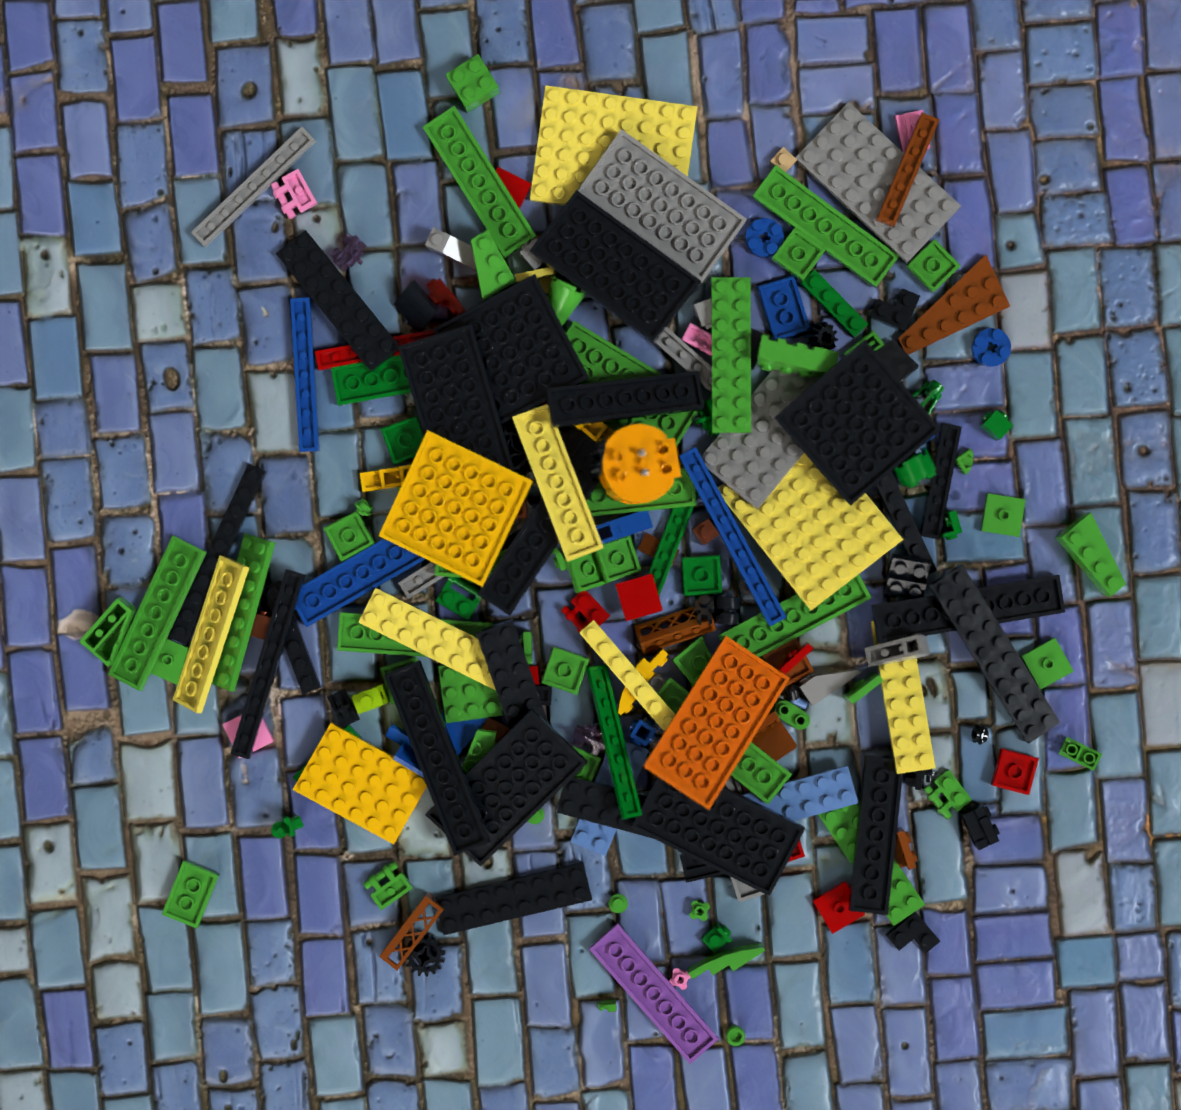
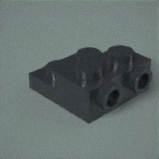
[883,554,931,599]

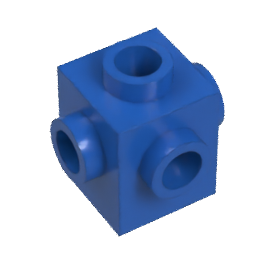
[628,717,657,746]

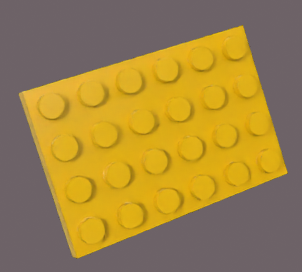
[293,722,427,844]

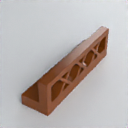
[634,606,716,654]
[379,892,444,971]

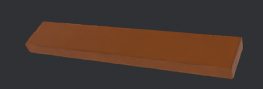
[876,112,940,227]

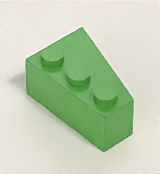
[470,229,516,301]
[79,596,137,667]

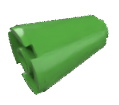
[547,275,586,326]

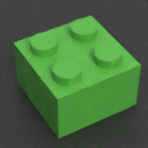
[445,54,500,113]

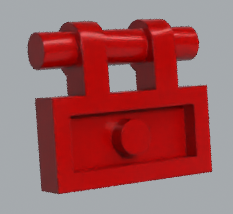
[561,590,610,632]

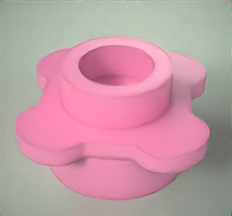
[669,968,690,990]

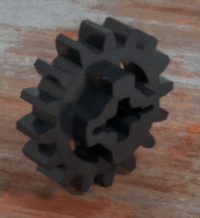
[404,934,446,977]

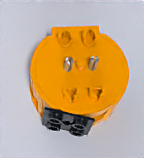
[590,424,681,504]

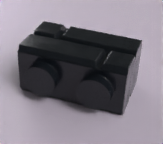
[959,803,1000,850]

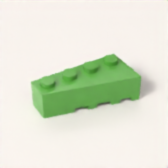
[758,334,839,379]
[1055,512,1126,596]

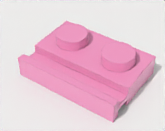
[894,110,930,153]

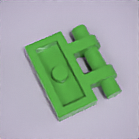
[923,769,972,820]
[363,861,413,911]

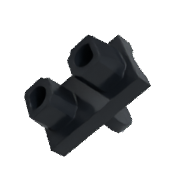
[327,688,360,728]
[905,769,938,790]

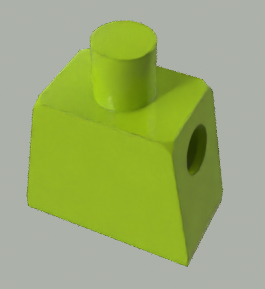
[351,683,390,714]

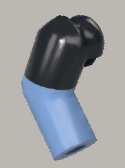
[786,683,809,710]

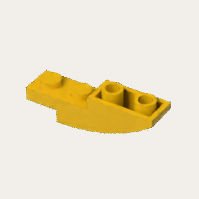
[618,648,668,715]

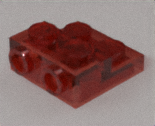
[426,278,466,316]

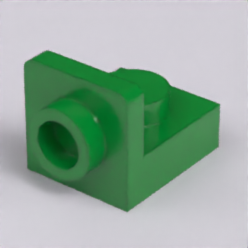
[940,510,962,540]
[701,922,732,953]

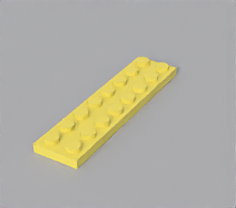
[512,404,604,562]
[173,555,249,714]
[358,588,496,690]
[870,621,936,774]

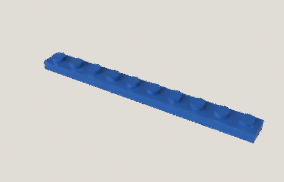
[678,447,787,627]

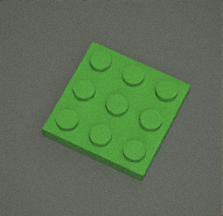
[438,665,503,723]

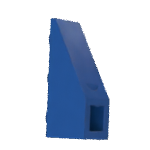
[596,511,653,544]

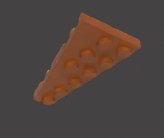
[897,255,1010,355]

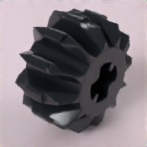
[804,321,839,350]

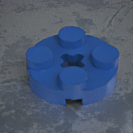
[745,218,784,258]
[971,328,1011,367]

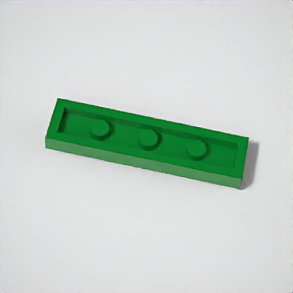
[801,270,868,338]

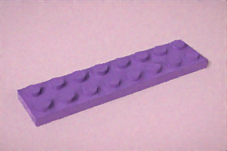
[589,923,719,1064]

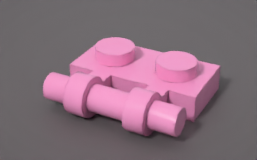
[271,169,318,219]

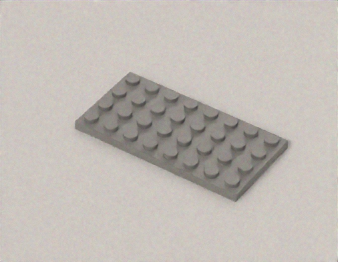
[795,102,961,263]
[578,129,747,283]
[701,343,819,510]

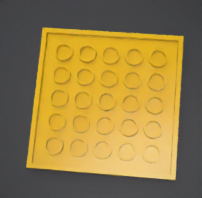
[378,430,533,587]

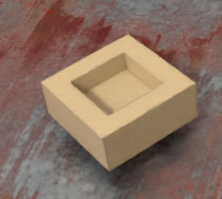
[770,147,797,172]

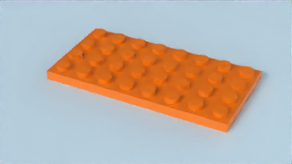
[642,636,790,810]

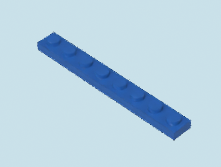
[290,297,320,452]

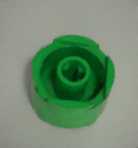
[894,447,936,488]

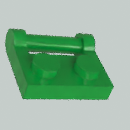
[436,577,482,621]

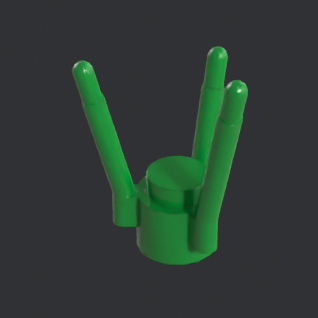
[912,380,944,415]

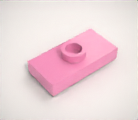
[681,323,712,357]

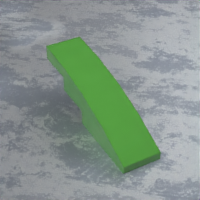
[687,943,765,980]

